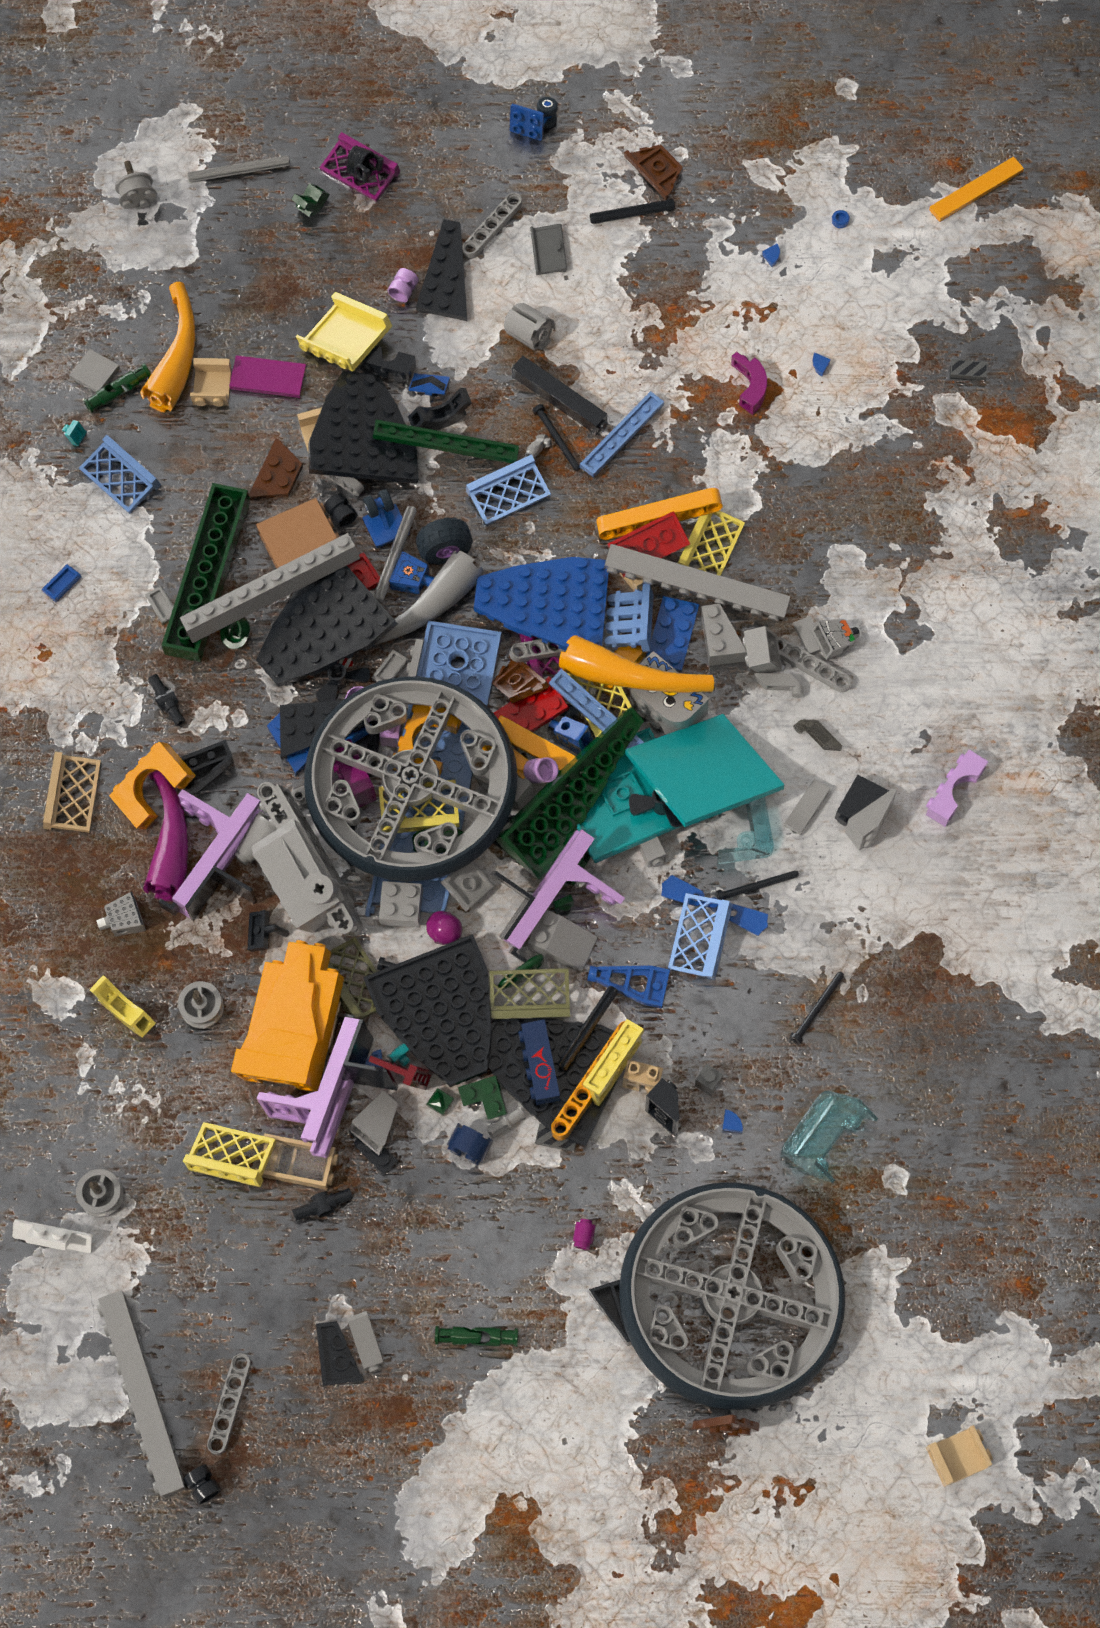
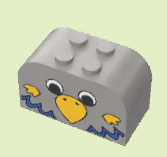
[630,651,709,734]

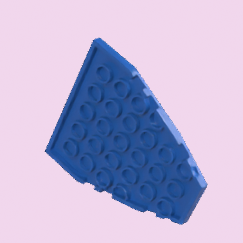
[474,557,608,651]

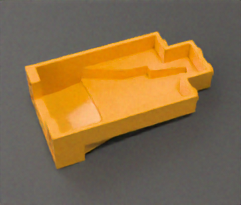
[231,940,344,1092]

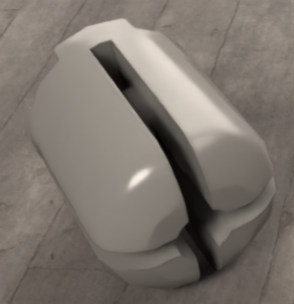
[504,303,556,351]

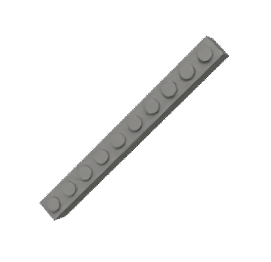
[180,533,360,643]
[604,544,790,622]
[97,1290,187,1499]

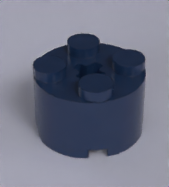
[447,1123,493,1166]

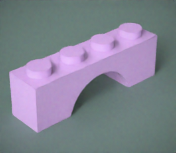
[926,750,988,827]

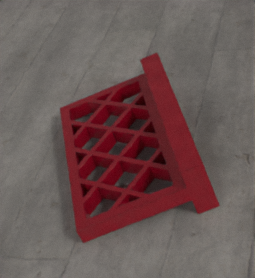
[369,1056,433,1090]

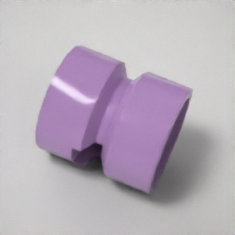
[388,268,419,302]
[523,757,558,783]

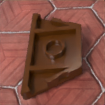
[624,144,683,200]
[249,438,303,500]
[492,656,549,703]
[692,1414,760,1438]

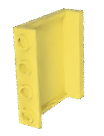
[296,292,392,371]

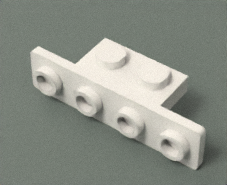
[13,1219,93,1253]

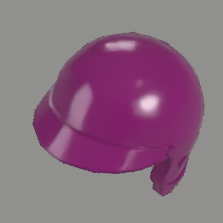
[426,911,463,945]

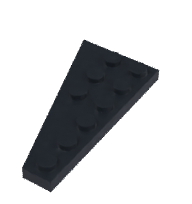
[416,219,467,321]
[280,700,386,760]

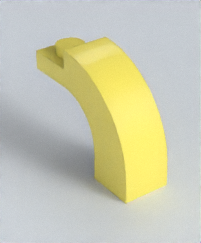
[90,976,156,1038]

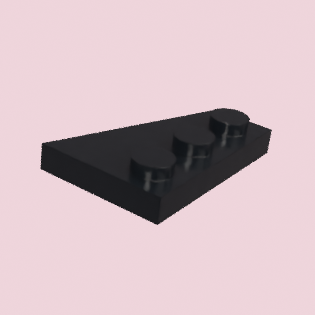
[316,1321,364,1387]

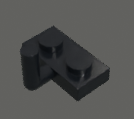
[247,910,289,952]

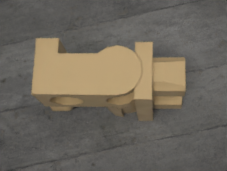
[622,1059,663,1093]

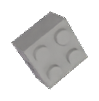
[743,626,782,673]
[379,881,423,928]

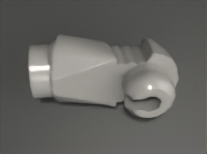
[525,434,552,459]

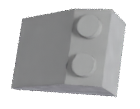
[845,787,897,850]
[528,910,598,972]

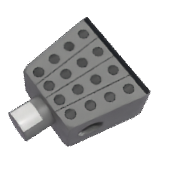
[96,892,146,936]

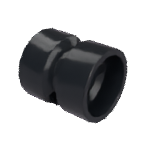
[324,493,358,528]
[183,1464,222,1505]

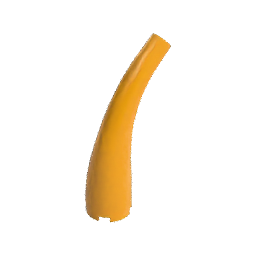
[140,282,195,413]
[559,635,714,693]

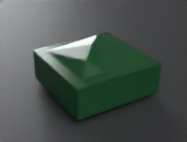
[553,895,574,914]
[426,1088,454,1116]

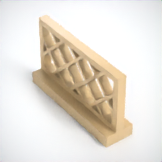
[43,752,101,833]

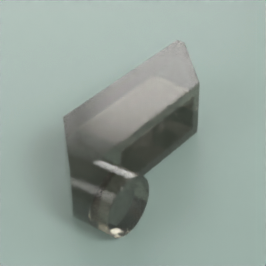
[793,719,842,751]

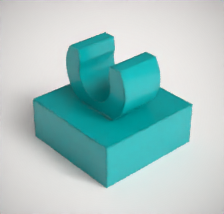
[62,420,87,446]
[387,1043,411,1066]

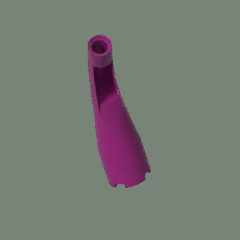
[143,770,188,902]

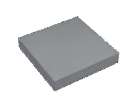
[69,349,120,393]
[441,861,495,912]

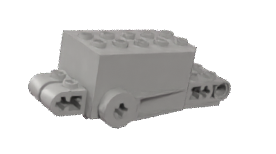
[251,782,363,937]

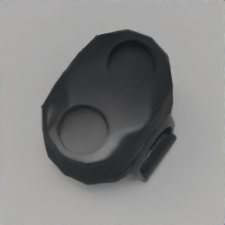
[346,146,384,183]

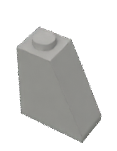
[349,1091,398,1156]
[347,1311,385,1373]

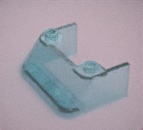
[717,797,774,864]
[782,1091,878,1183]

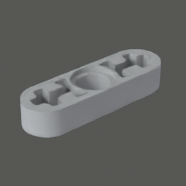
[324,475,364,496]

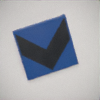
[409,373,450,396]

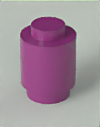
[573,1219,596,1250]

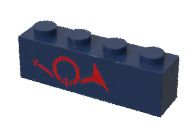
[518,1019,560,1105]

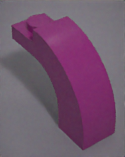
[731,351,767,415]

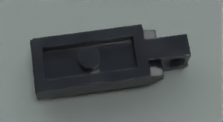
[349,1131,398,1176]

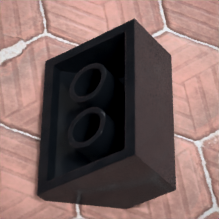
[645,1078,679,1137]

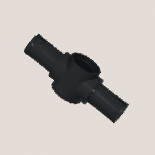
[148,674,185,726]
[292,1188,353,1221]

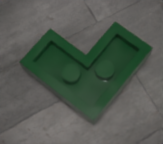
[458,1075,508,1120]

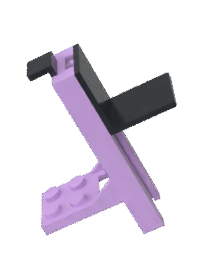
[158,789,264,921]
[490,830,625,963]
[257,1013,399,1158]

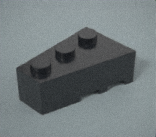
[180,740,234,795]
[589,1280,632,1346]

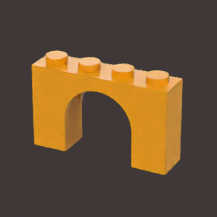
[393,705,462,778]
[109,742,196,830]

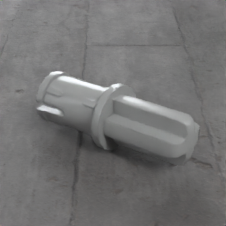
[487,1107,526,1138]

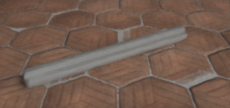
[187,156,290,182]
[374,506,417,603]

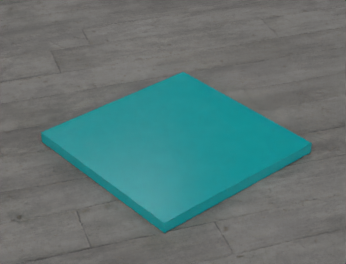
[625,714,785,827]
[558,727,683,863]

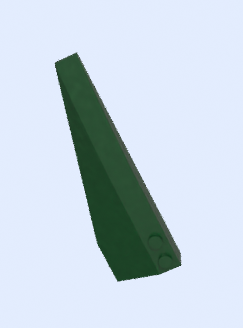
[496,707,644,880]

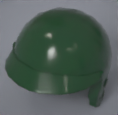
[220,617,251,649]

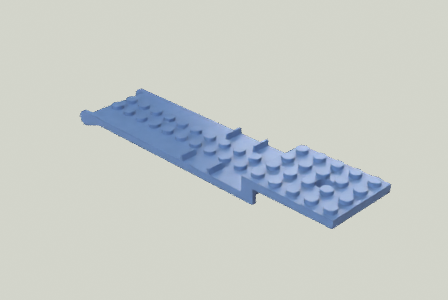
[365,621,502,917]

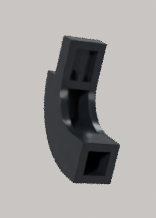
[408,387,472,430]

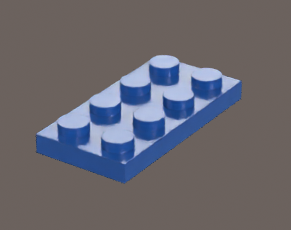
[646,596,699,673]

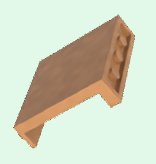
[256,498,340,569]

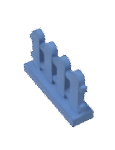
[604,583,654,652]

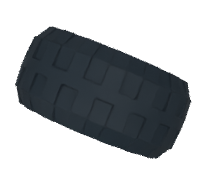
[416,517,473,565]

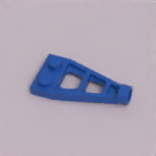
[587,965,670,1009]

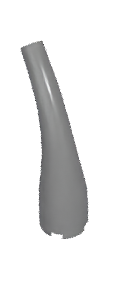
[375,551,484,645]

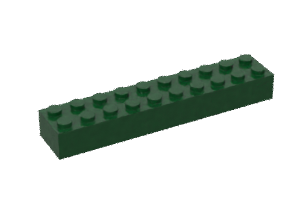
[161,483,250,662]

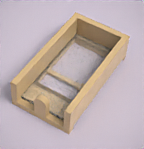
[256,1133,339,1191]

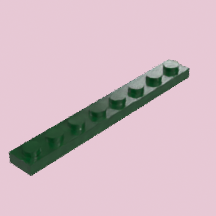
[373,419,519,464]

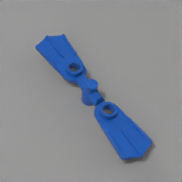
[661,875,768,936]

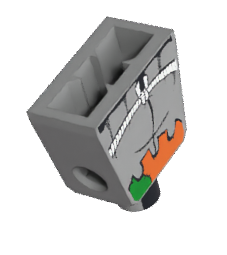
[811,619,860,660]

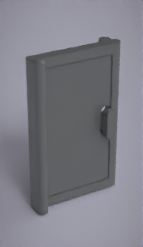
[530,224,567,275]

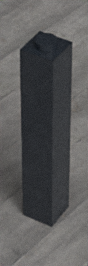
[512,356,608,435]

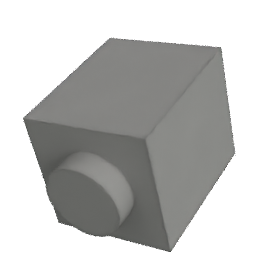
[638,837,666,868]

